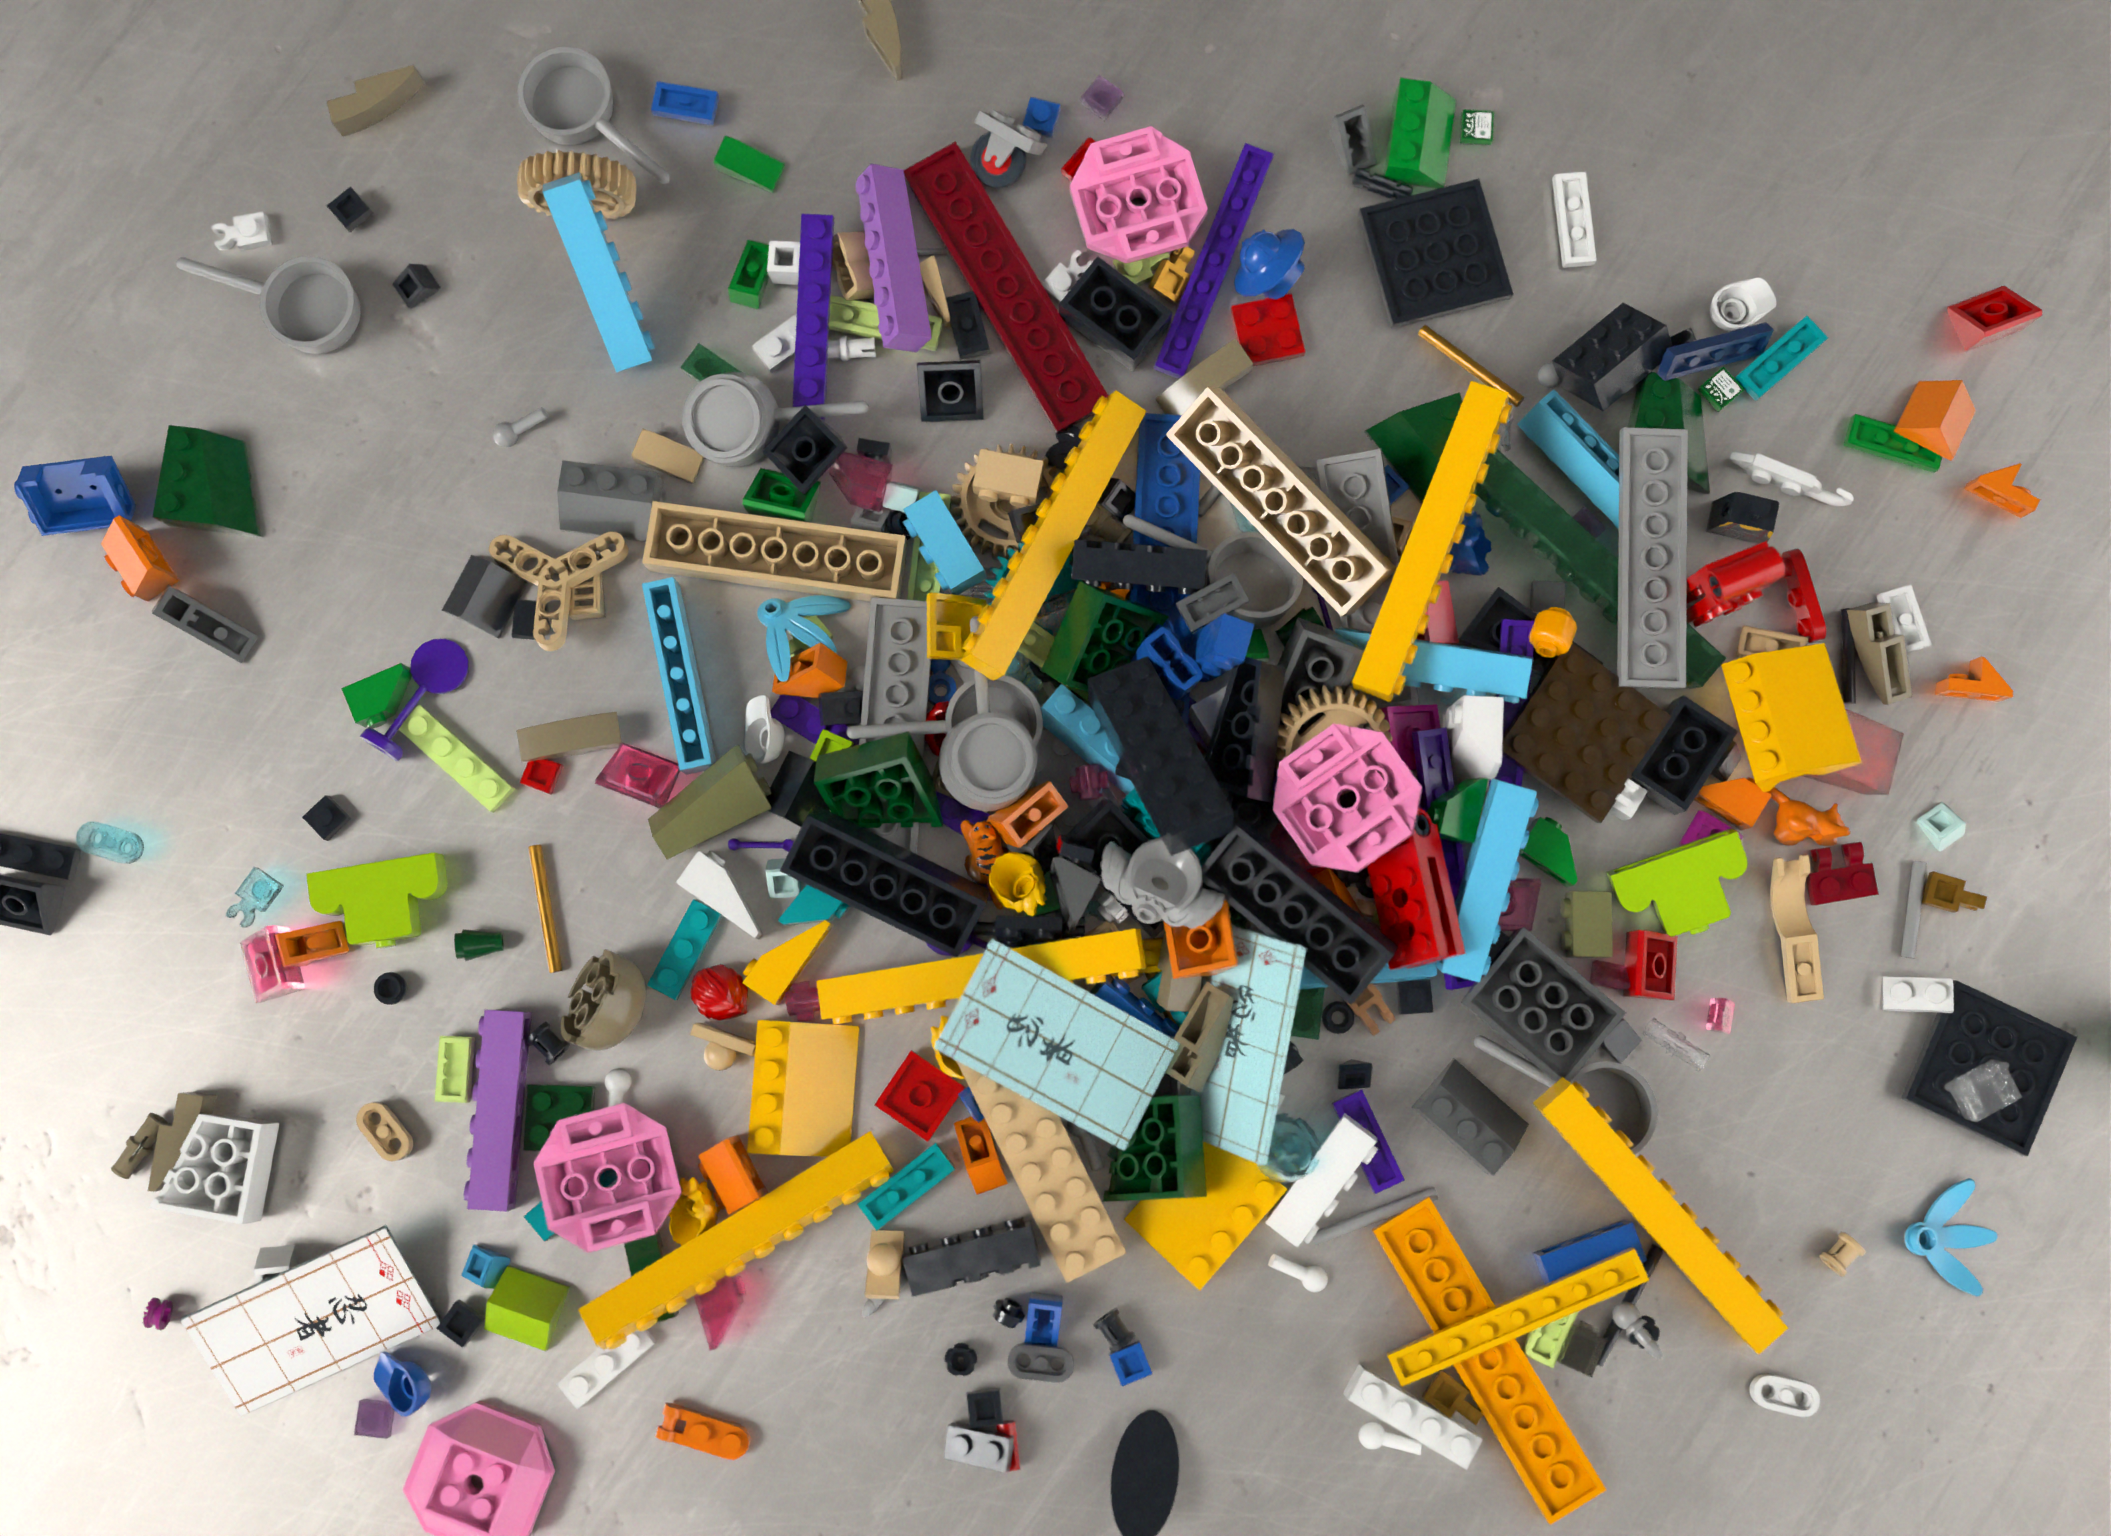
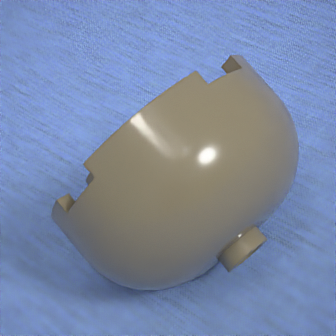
[561,949,646,1051]

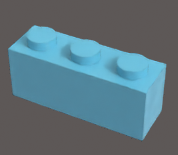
[903,490,987,595]

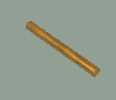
[1418,325,1525,407]
[528,844,563,973]

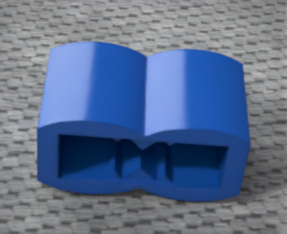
[1136,627,1203,700]

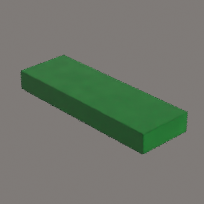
[1843,414,1942,473]

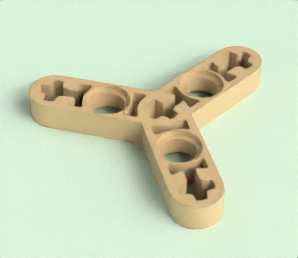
[489,532,629,651]

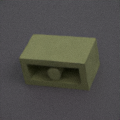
[1560,891,1613,958]

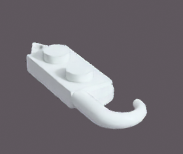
[1730,452,1854,506]

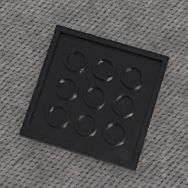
[1358,178,1513,329]
[1901,980,2077,1157]

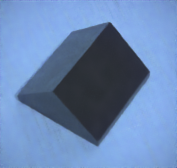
[917,360,984,422]
[762,405,848,495]
[442,555,528,639]
[767,750,830,827]
[0,873,66,936]

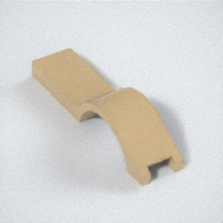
[1770,854,1824,1003]

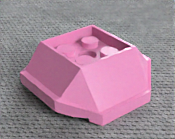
[1070,126,1208,264]
[1273,723,1422,872]
[534,1103,682,1253]
[403,1401,555,1536]

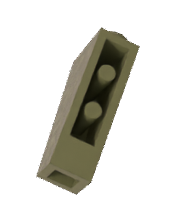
[648,745,772,860]

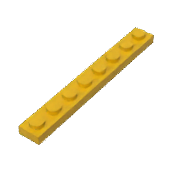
[1387,1247,1649,1387]

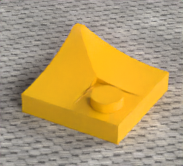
[927,593,987,660]

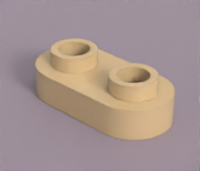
[356,1102,413,1161]

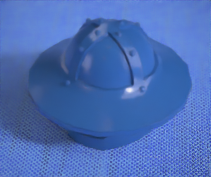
[1234,229,1305,300]

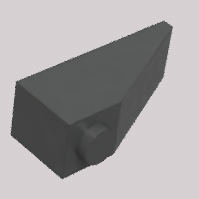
[152,584,259,663]

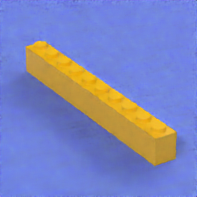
[1352,381,1512,702]
[961,390,1147,681]
[816,929,1146,1025]
[1533,1077,1789,1355]
[578,1131,894,1350]

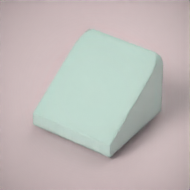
[883,481,922,512]
[1916,802,1966,851]
[765,858,801,899]

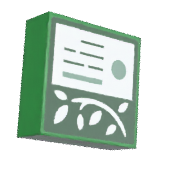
[1460,110,1494,145]
[1697,366,1745,412]

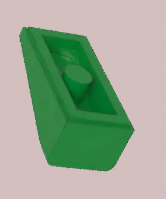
[713,135,785,193]
[728,239,770,309]

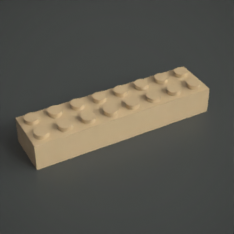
[1166,387,1397,617]
[642,501,908,602]
[956,1060,1126,1283]

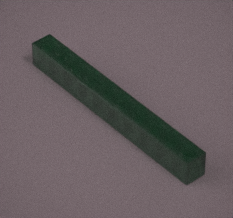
[1473,449,1726,689]

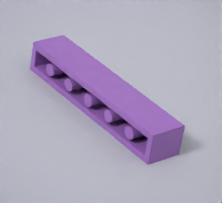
[856,163,932,352]
[464,1010,532,1211]

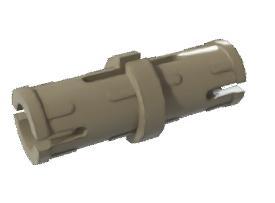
[111,1113,168,1179]

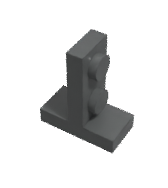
[1176,572,1250,633]

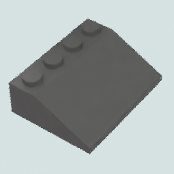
[1461,927,1626,1083]

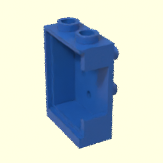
[14,455,137,536]

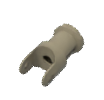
[1084,503,1133,543]

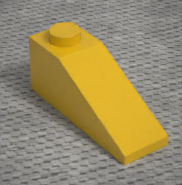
[743,920,834,1005]

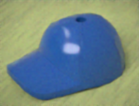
[373,1351,432,1417]

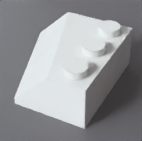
[1440,695,1504,795]
[149,1114,280,1224]

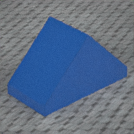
[1024,1292,1063,1346]

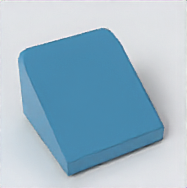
[461,1244,511,1289]

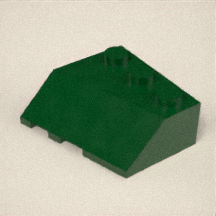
[1627,372,1710,494]
[1364,392,1491,505]
[152,425,261,537]
[1041,581,1169,692]
[814,731,943,828]
[1102,1095,1207,1202]

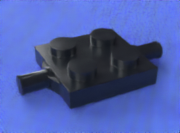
[974,915,1085,949]

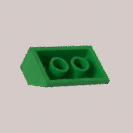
[1383,78,1456,189]

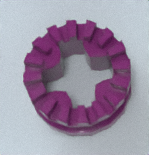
[143,1297,173,1330]

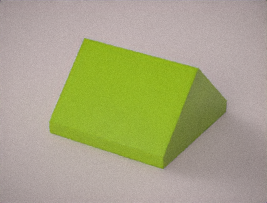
[484,1265,570,1351]

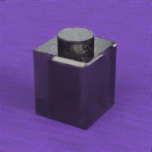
[1557,1320,1607,1378]

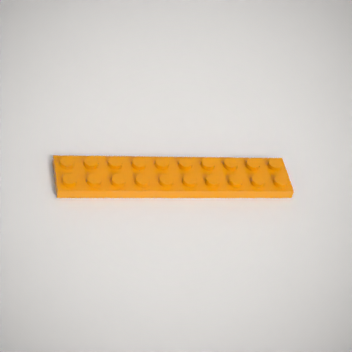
[1372,1197,1606,1525]

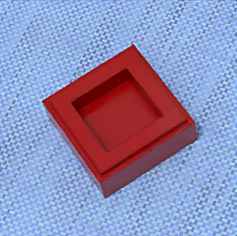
[519,759,564,795]

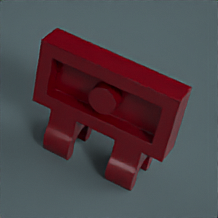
[1806,842,1879,905]

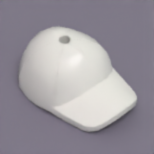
[1710,278,1777,331]
[743,695,785,764]

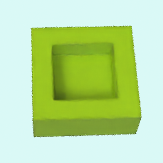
[810,729,854,762]

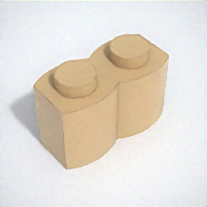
[832,231,875,301]

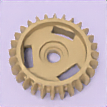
[517,150,636,220]
[950,443,1057,560]
[1275,685,1393,795]

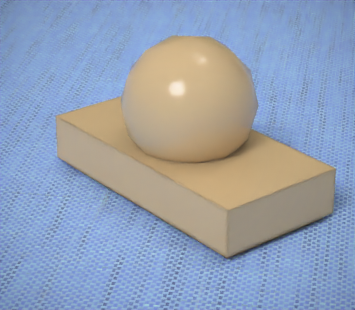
[690,1023,756,1071]
[865,1230,906,1299]

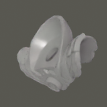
[1101,838,1225,929]

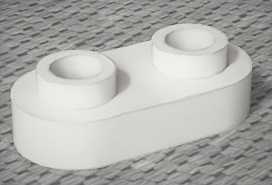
[1750,1373,1820,1417]

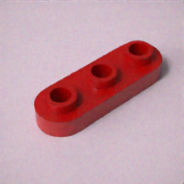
[1781,549,1826,643]

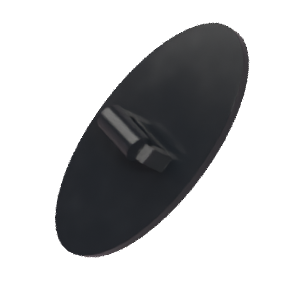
[1110,1410,1179,1536]

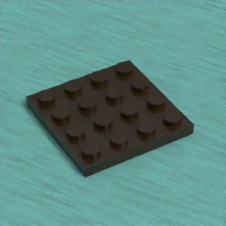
[1502,643,1672,823]

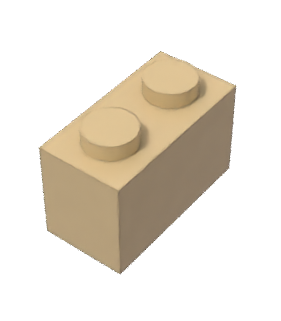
[972,449,1044,508]

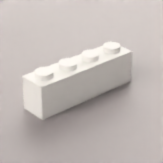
[1265,1113,1378,1248]
[1343,1364,1482,1469]

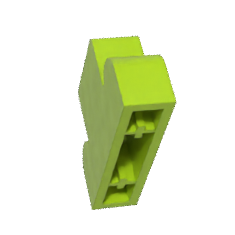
[1606,828,1748,937]
[306,852,448,949]

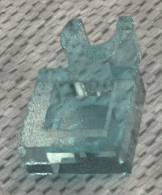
[226,867,284,928]

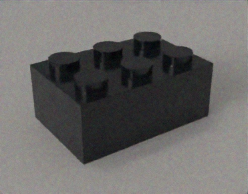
[1059,256,1173,372]
[1552,303,1672,411]
[1630,695,1738,815]

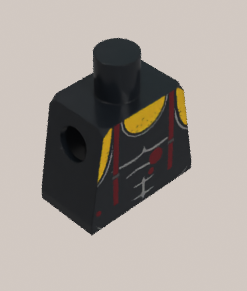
[1706,492,1779,544]

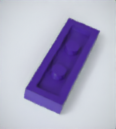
[1331,1089,1405,1194]

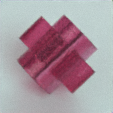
[1069,764,1109,801]
[785,981,820,1022]

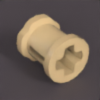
[1819,1232,1866,1277]

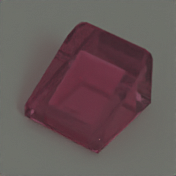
[1589,960,1630,990]
[1706,998,1735,1034]

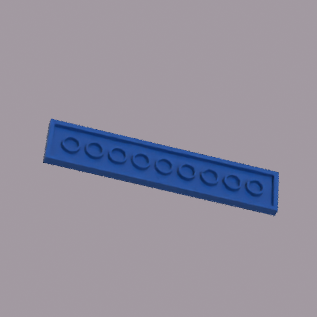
[1130,413,1200,726]

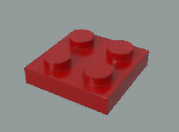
[1230,293,1305,367]
[874,1050,965,1142]

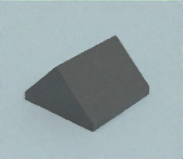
[1049,856,1101,933]

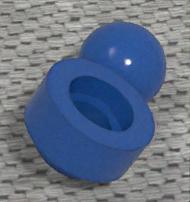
[928,659,957,705]

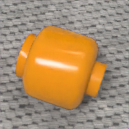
[1529,607,1577,658]

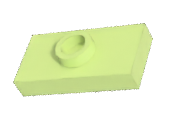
[435,1036,475,1103]
[1522,1311,1578,1368]

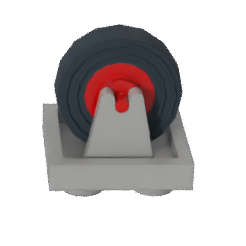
[970,109,1047,188]

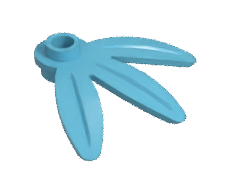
[757,595,851,682]
[1905,1178,1998,1297]

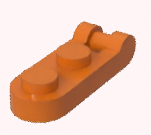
[655,1403,751,1460]

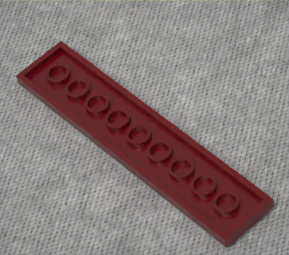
[904,141,1109,435]

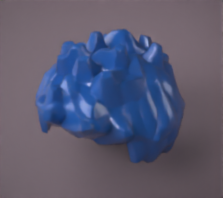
[1449,511,1492,576]

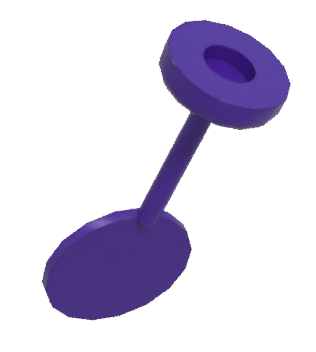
[360,639,469,762]

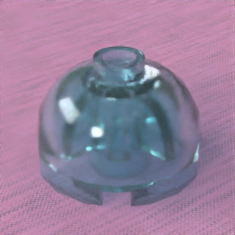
[1254,1113,1320,1183]

